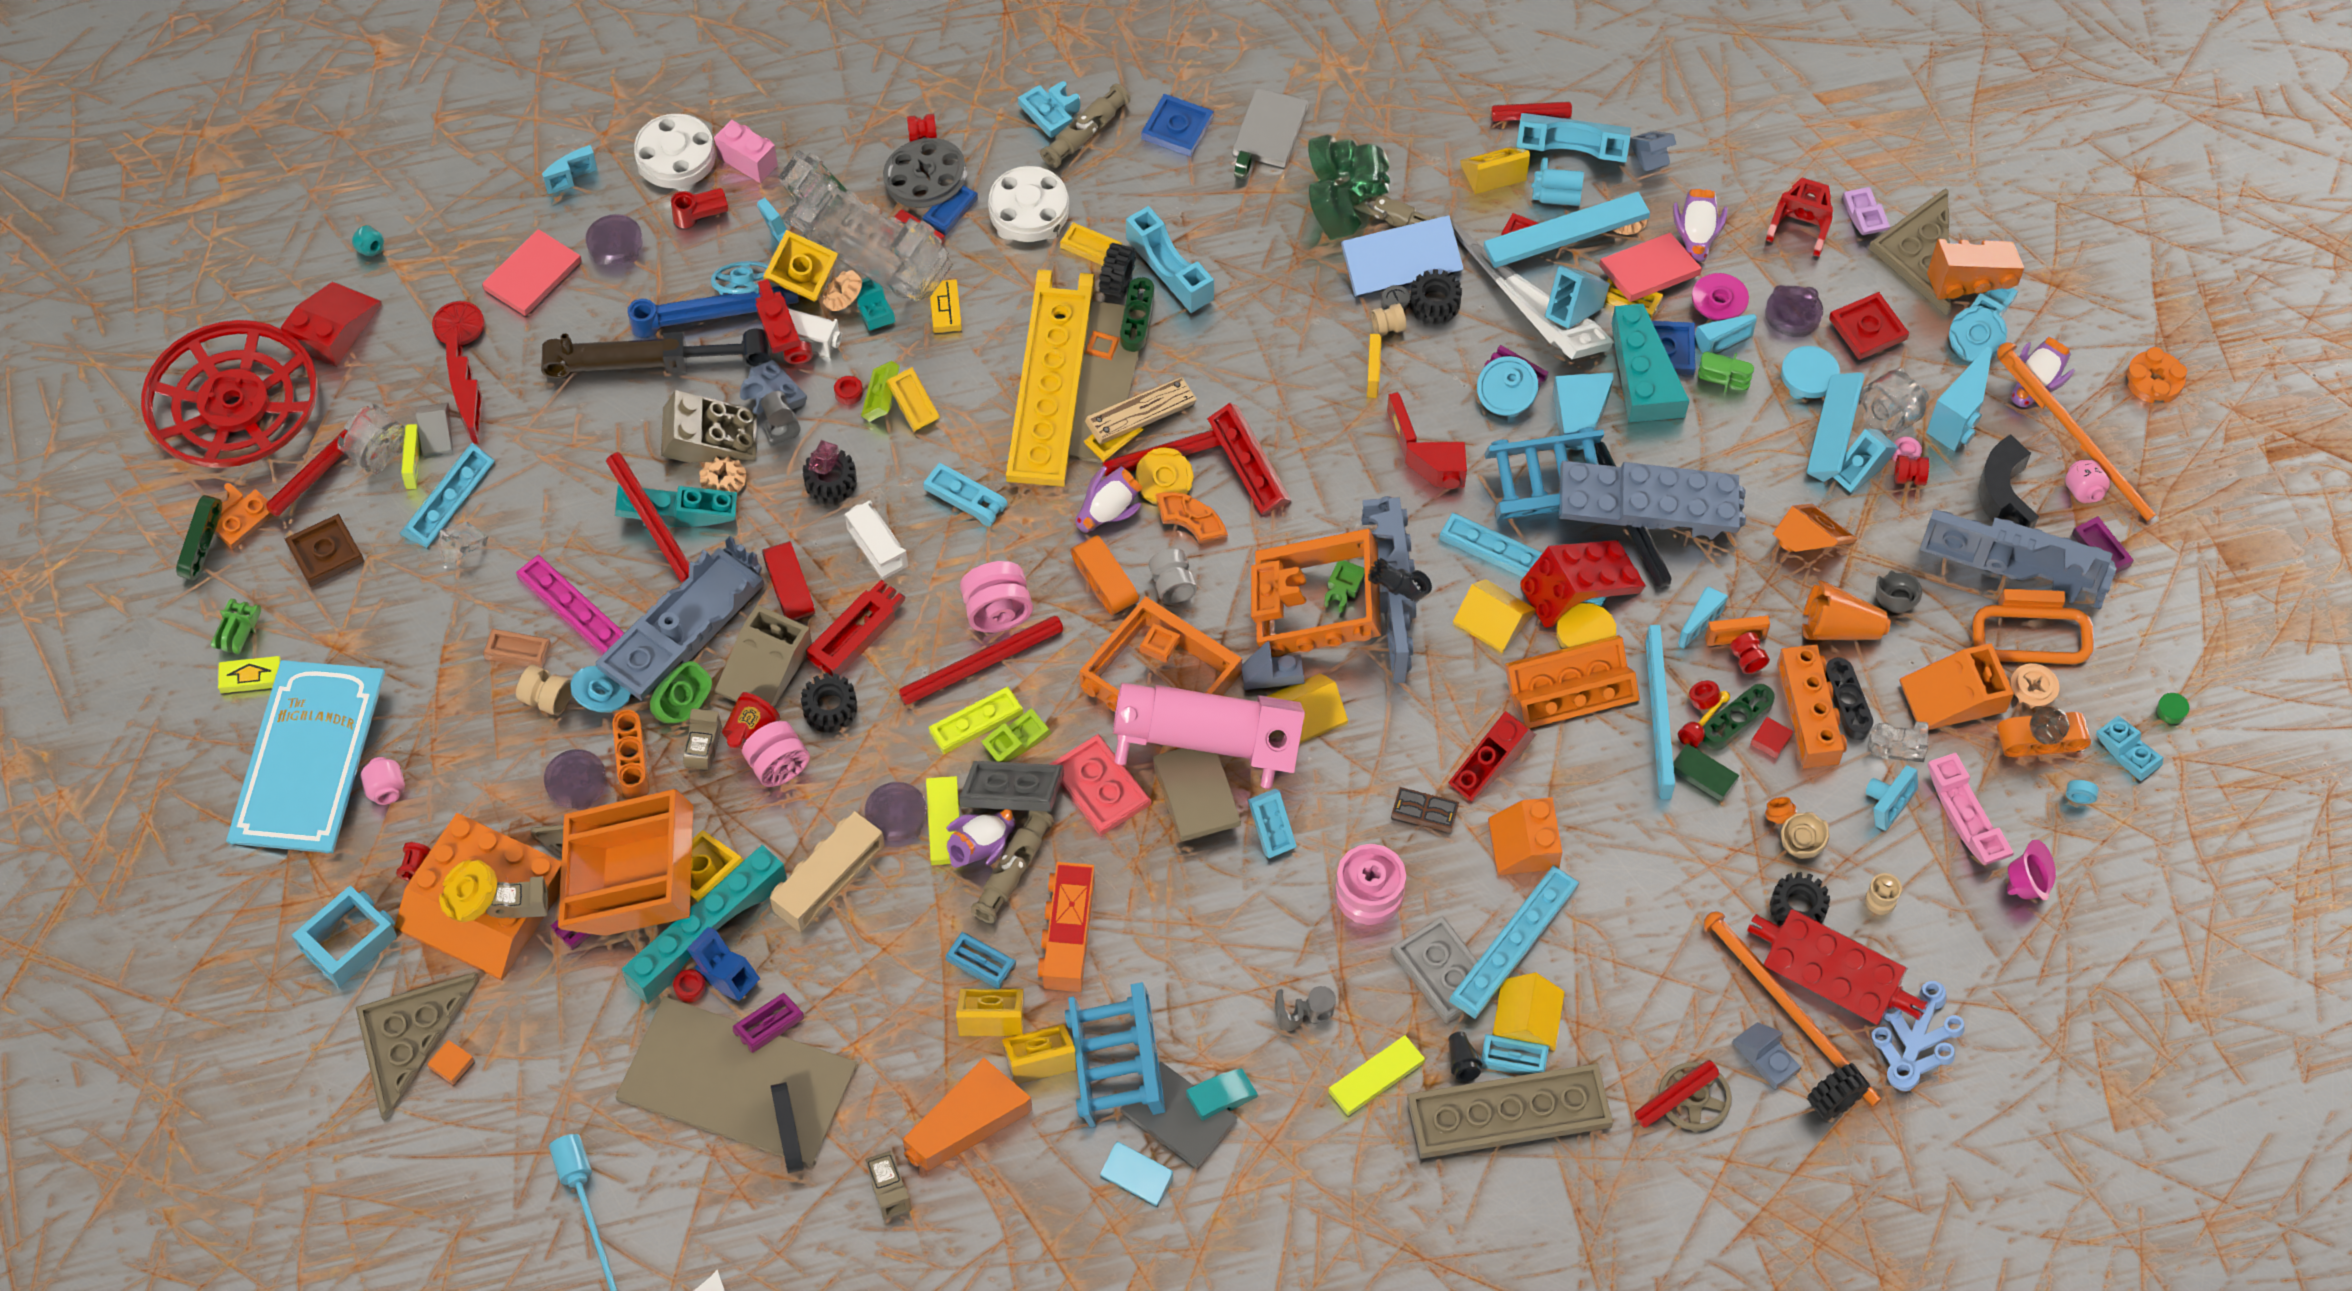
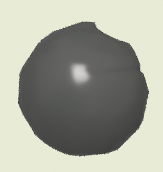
[1876,571,1922,613]

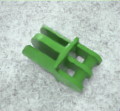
[1698,351,1754,392]
[211,598,261,654]

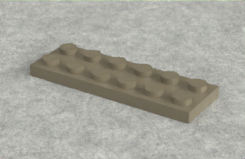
[1407,1063,1613,1159]

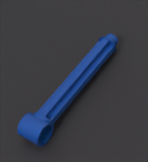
[628,286,799,338]

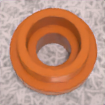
[1765,797,1797,824]

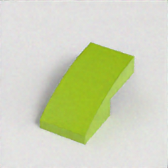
[981,708,1052,762]

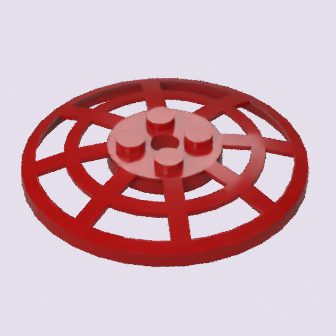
[141,320,318,468]

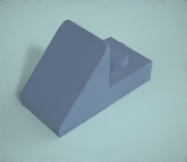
[1629,131,1676,171]
[1242,641,1304,690]
[1732,1022,1801,1090]

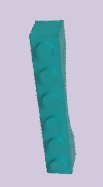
[621,845,787,1004]

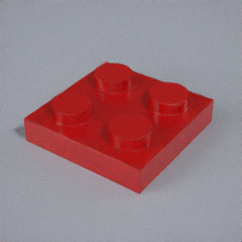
[1829,292,1909,360]

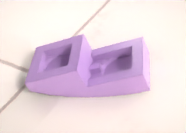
[1842,187,1890,235]

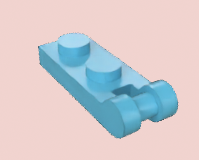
[923,462,1008,527]

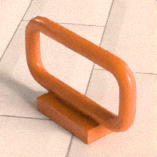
[1972,589,2094,664]

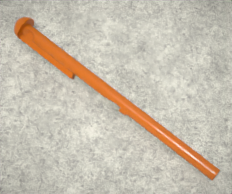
[1997,342,2156,522]
[1704,911,1882,1107]

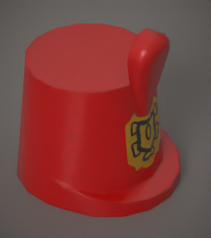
[722,692,781,749]

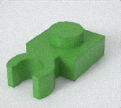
[1324,560,1365,613]

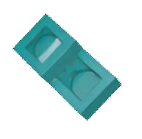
[855,275,896,331]
[1186,1068,1258,1121]

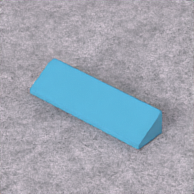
[1807,372,1864,482]
[400,443,495,548]

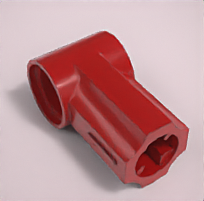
[671,188,728,228]

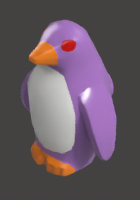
[1673,189,1728,262]
[2011,337,2075,407]
[1075,466,1143,533]
[947,809,1016,868]

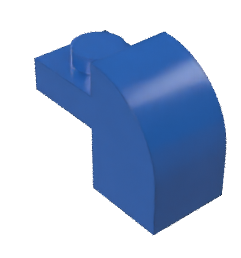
[687,927,760,1001]

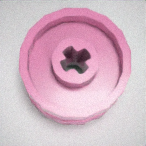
[960,561,1033,633]
[1335,844,1406,925]

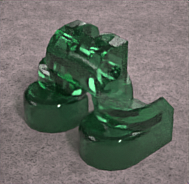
[1308,134,1390,240]

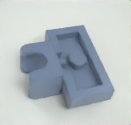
[740,360,807,414]

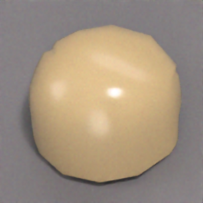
[1780,812,1830,859]

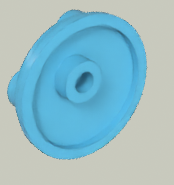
[1477,356,1538,417]

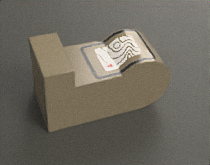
[683,708,722,770]
[486,876,548,918]
[865,1151,911,1219]

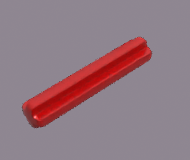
[1491,102,1572,122]
[1634,1060,1719,1128]

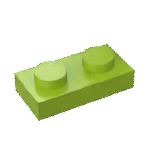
[861,360,900,422]

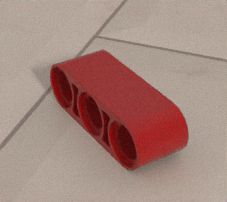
[762,541,816,620]

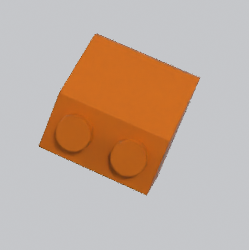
[1488,797,1563,875]

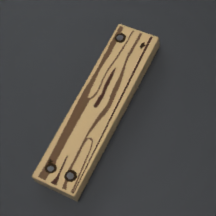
[1085,377,1197,444]

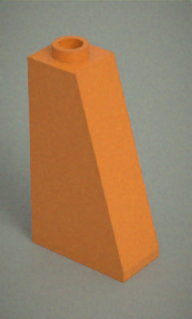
[903,1057,1032,1171]

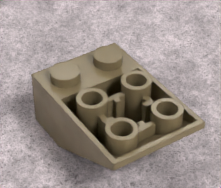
[661,390,757,463]
[715,605,812,707]

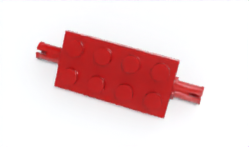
[1747,909,1928,1025]

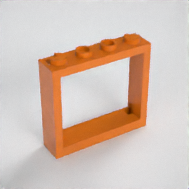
[1255,528,1381,657]
[1079,596,1242,749]

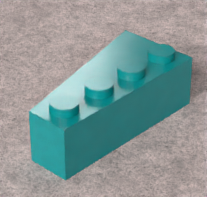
[1611,304,1690,423]

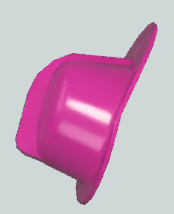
[2007,840,2056,901]

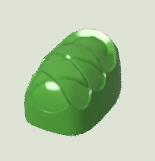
[650,661,712,724]

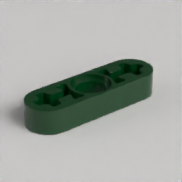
[1120,277,1154,352]
[176,495,222,581]
[1703,684,1775,750]

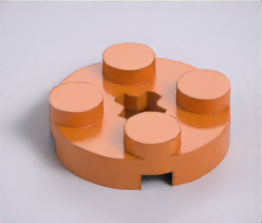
[2126,347,2187,403]

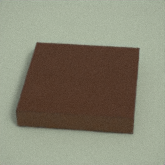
[284,513,365,587]

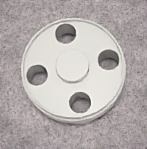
[634,114,716,191]
[988,166,1069,242]

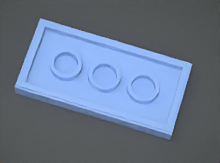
[1341,215,1463,297]

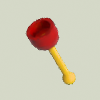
[1677,691,1730,748]

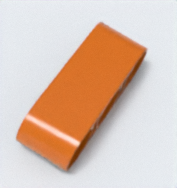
[1070,535,1139,615]
[612,710,649,800]
[1997,712,2091,757]

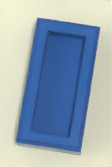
[922,185,978,236]

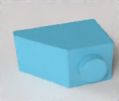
[1833,429,1899,493]

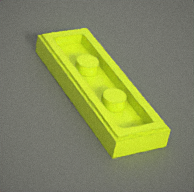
[928,686,1023,755]
[926,776,960,866]
[1328,1035,1425,1116]

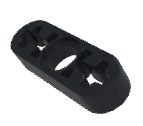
[1825,657,1874,740]
[770,1082,804,1174]

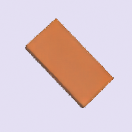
[1705,615,1770,646]

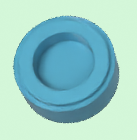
[2066,780,2099,804]

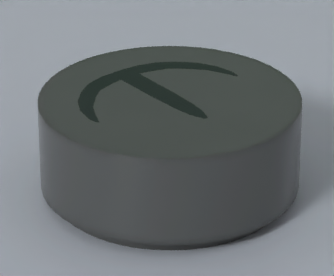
[1381,285,1410,312]

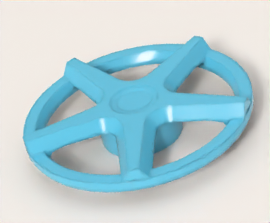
[711,261,771,295]

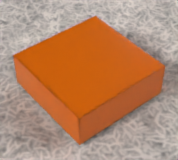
[1085,330,1120,360]
[1139,623,1180,663]
[427,1040,475,1085]

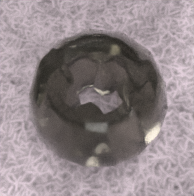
[2029,706,2070,745]

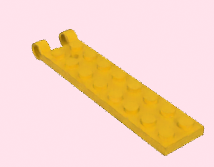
[1006,269,1095,487]

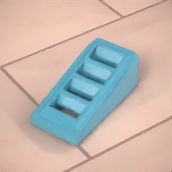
[1695,314,1757,353]
[1678,586,1728,649]

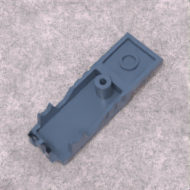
[1559,461,1746,540]
[1361,496,1418,683]
[1920,509,2117,609]
[595,536,764,701]

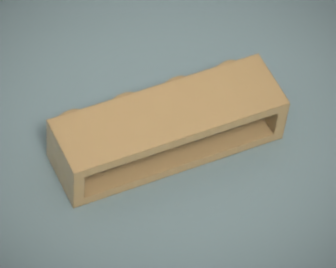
[770,811,885,933]

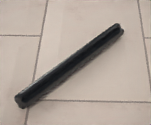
[1594,441,1672,588]

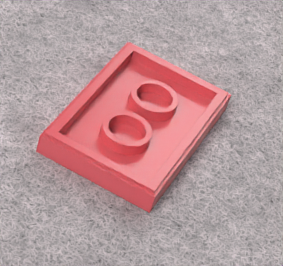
[482,229,582,316]
[1599,232,1702,302]
[1050,734,1151,836]

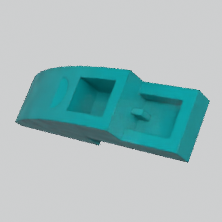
[615,485,737,527]

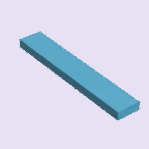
[1483,191,1650,268]
[1439,512,1607,607]
[1645,625,1675,799]
[1449,865,1579,1019]

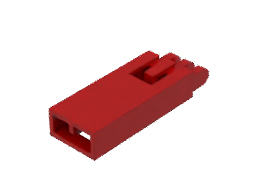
[806,580,906,678]

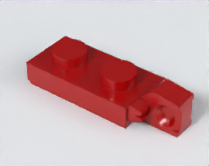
[755,279,801,354]

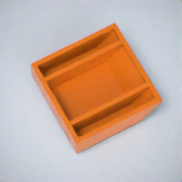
[558,789,693,936]
[394,813,562,981]

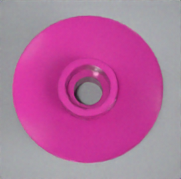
[1692,273,1749,321]

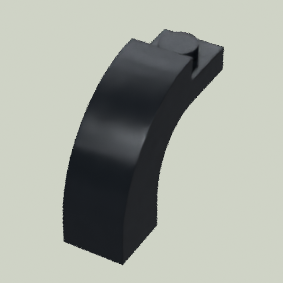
[1979,434,2039,529]

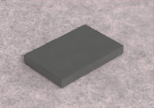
[959,761,1064,812]
[1120,1062,1237,1169]

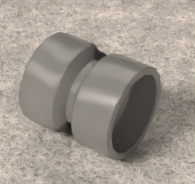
[1148,548,1197,605]

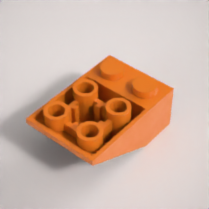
[1899,643,2014,732]

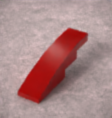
[446,333,482,444]

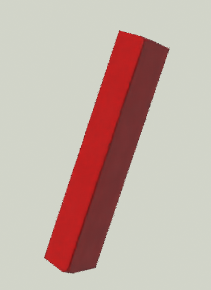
[1207,402,1292,515]

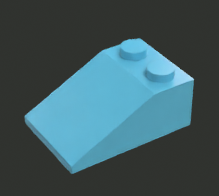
[1926,346,1992,452]

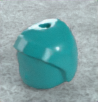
[352,225,384,256]

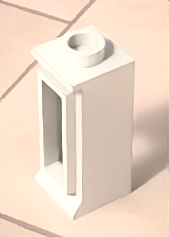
[788,309,842,358]
[845,500,908,580]

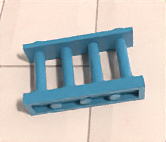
[1484,427,1604,521]
[1065,982,1166,1128]

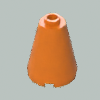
[1802,580,1891,640]

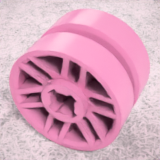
[742,721,810,787]

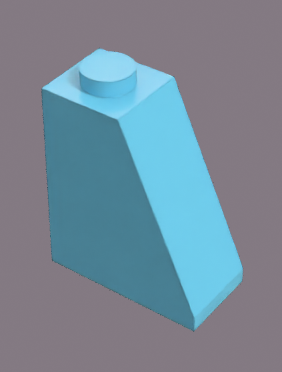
[1545,266,1610,329]
[1553,372,1613,450]

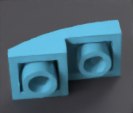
[2096,715,2164,781]

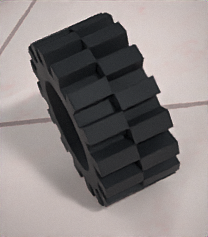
[1099,243,1136,298]
[1410,269,1462,324]
[803,448,857,504]
[801,673,858,732]
[1770,872,1830,924]
[1807,1063,1870,1121]

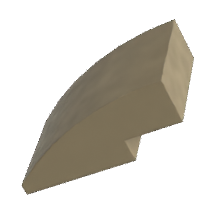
[1153,748,1241,842]

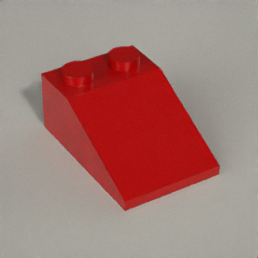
[280,281,382,367]

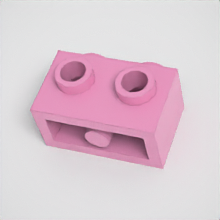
[714,120,778,183]

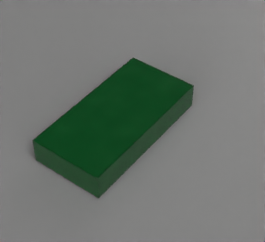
[1673,743,1739,802]

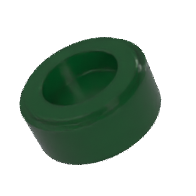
[1234,150,1252,180]

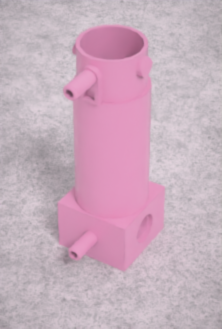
[1113,683,1305,789]

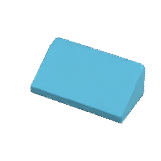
[1100,1141,1173,1206]

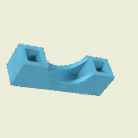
[1516,113,1631,162]
[1126,206,1214,313]

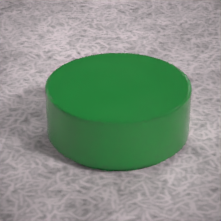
[2156,693,2190,724]

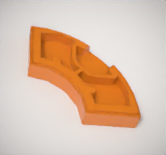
[1155,492,1228,544]

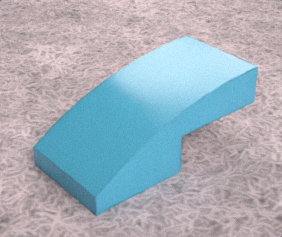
[542,145,598,194]
[1970,288,2018,317]

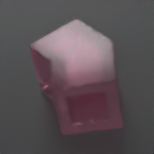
[808,440,840,475]

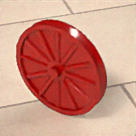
[432,301,484,345]

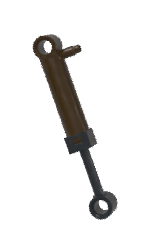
[541,328,771,379]

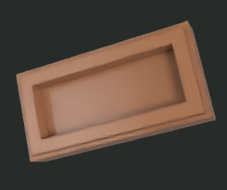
[483,628,551,668]

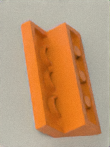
[1505,635,1640,728]

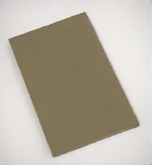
[1009,301,1145,463]
[615,996,858,1167]

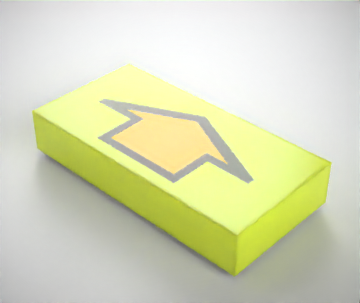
[401,424,421,489]
[218,656,281,693]

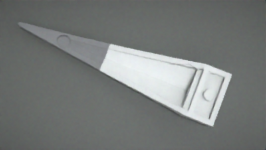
[1445,215,1614,359]

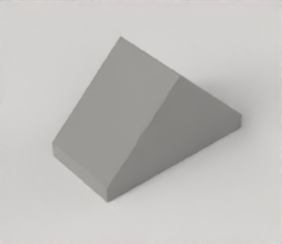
[416,403,453,457]

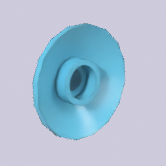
[570,666,631,712]

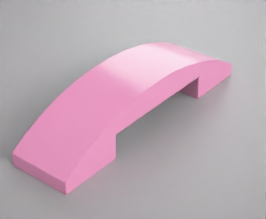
[1927,753,2014,865]

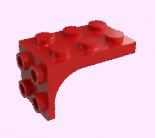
[1520,540,1646,628]

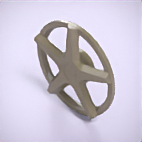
[1659,1062,1732,1132]

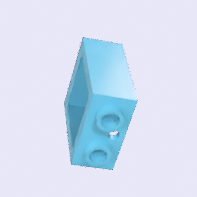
[291,885,397,988]

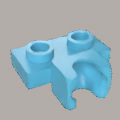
[1018,81,1081,138]

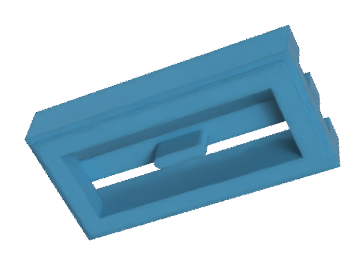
[945,932,1016,989]

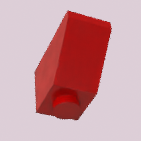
[1405,442,1467,489]

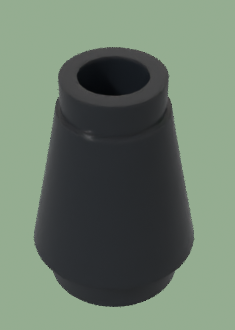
[1448,1031,1482,1082]

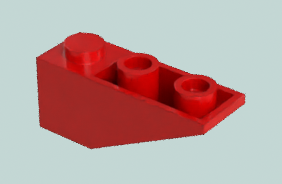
[1448,711,1537,802]

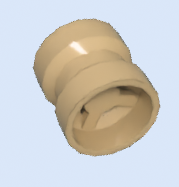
[1371,303,1406,336]
[1865,873,1902,915]

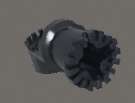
[1368,558,1432,602]

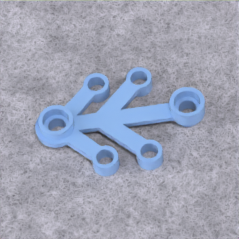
[1872,981,1965,1091]

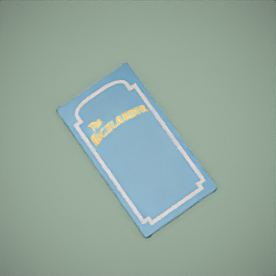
[226,660,385,854]

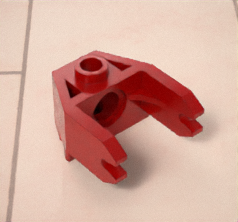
[1766,177,1833,257]

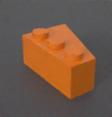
[1927,239,2024,300]

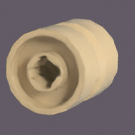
[516,664,572,716]

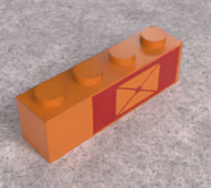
[1038,862,1095,992]

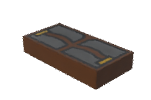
[1391,787,1459,833]

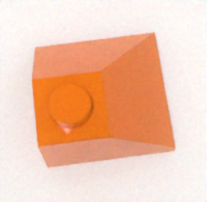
[1772,503,1858,552]

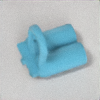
[1531,157,1584,206]

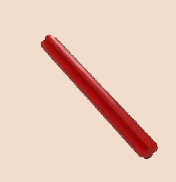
[899,616,1063,705]

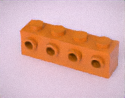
[1777,645,1847,769]

